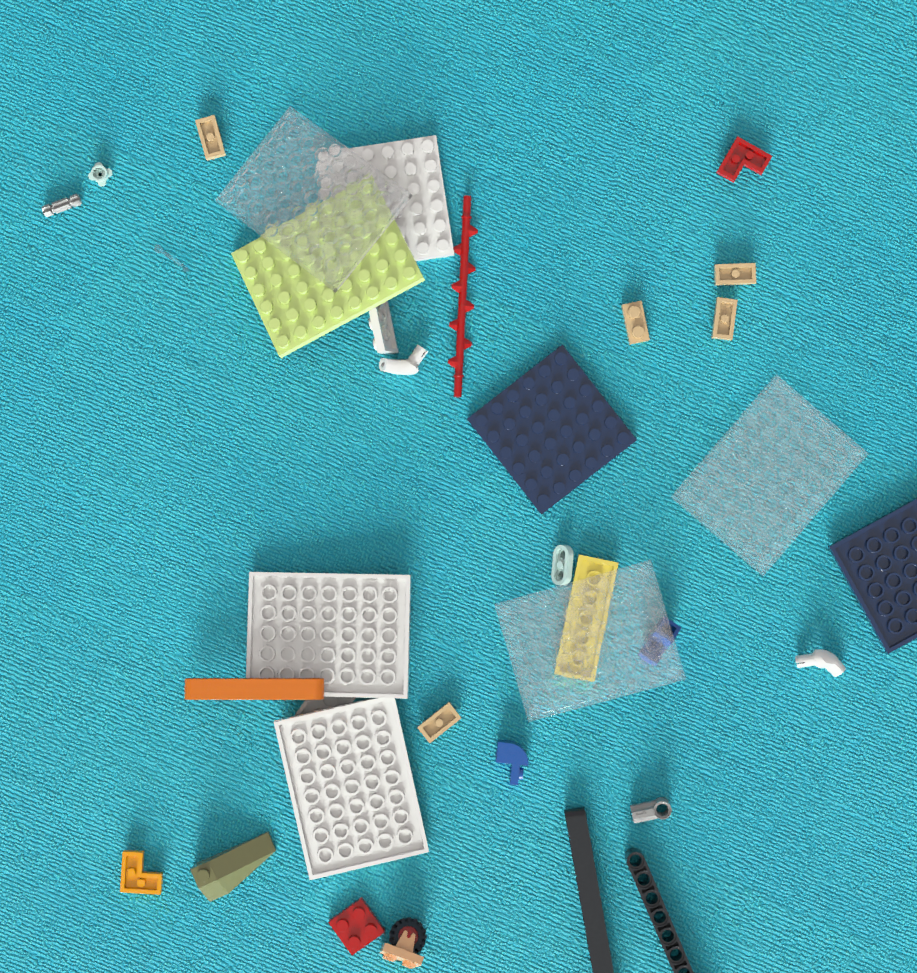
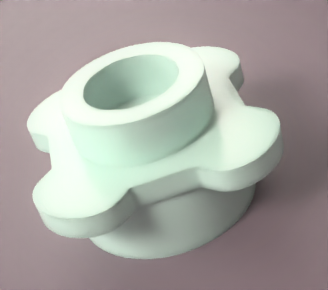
[88,162,113,187]

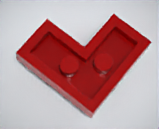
[716,136,772,183]

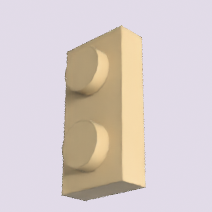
[195,115,226,161]
[714,263,756,286]
[711,297,738,341]
[621,301,650,345]
[417,702,462,743]

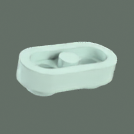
[551,545,574,586]

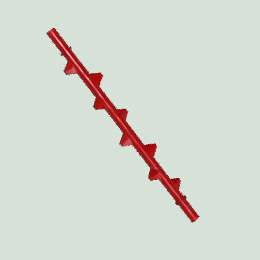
[447,195,478,397]

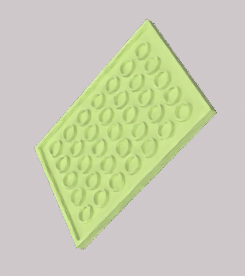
[231,176,425,358]

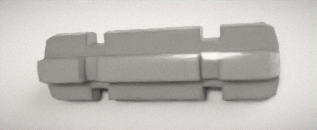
[42,194,82,217]

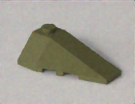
[190,831,276,902]

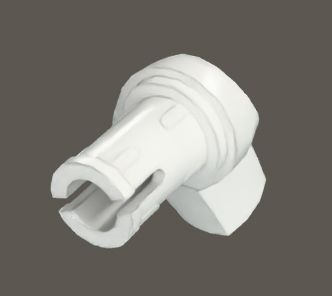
[379,345,428,375]
[795,649,846,677]

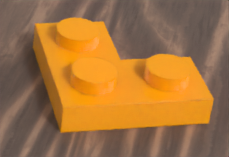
[120,850,163,895]

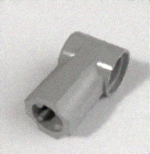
[630,797,672,823]

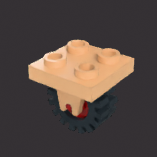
[379,917,427,969]

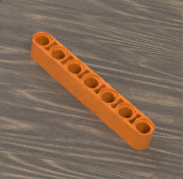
[184,678,324,700]

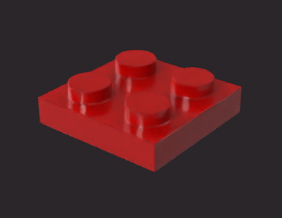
[328,897,385,955]

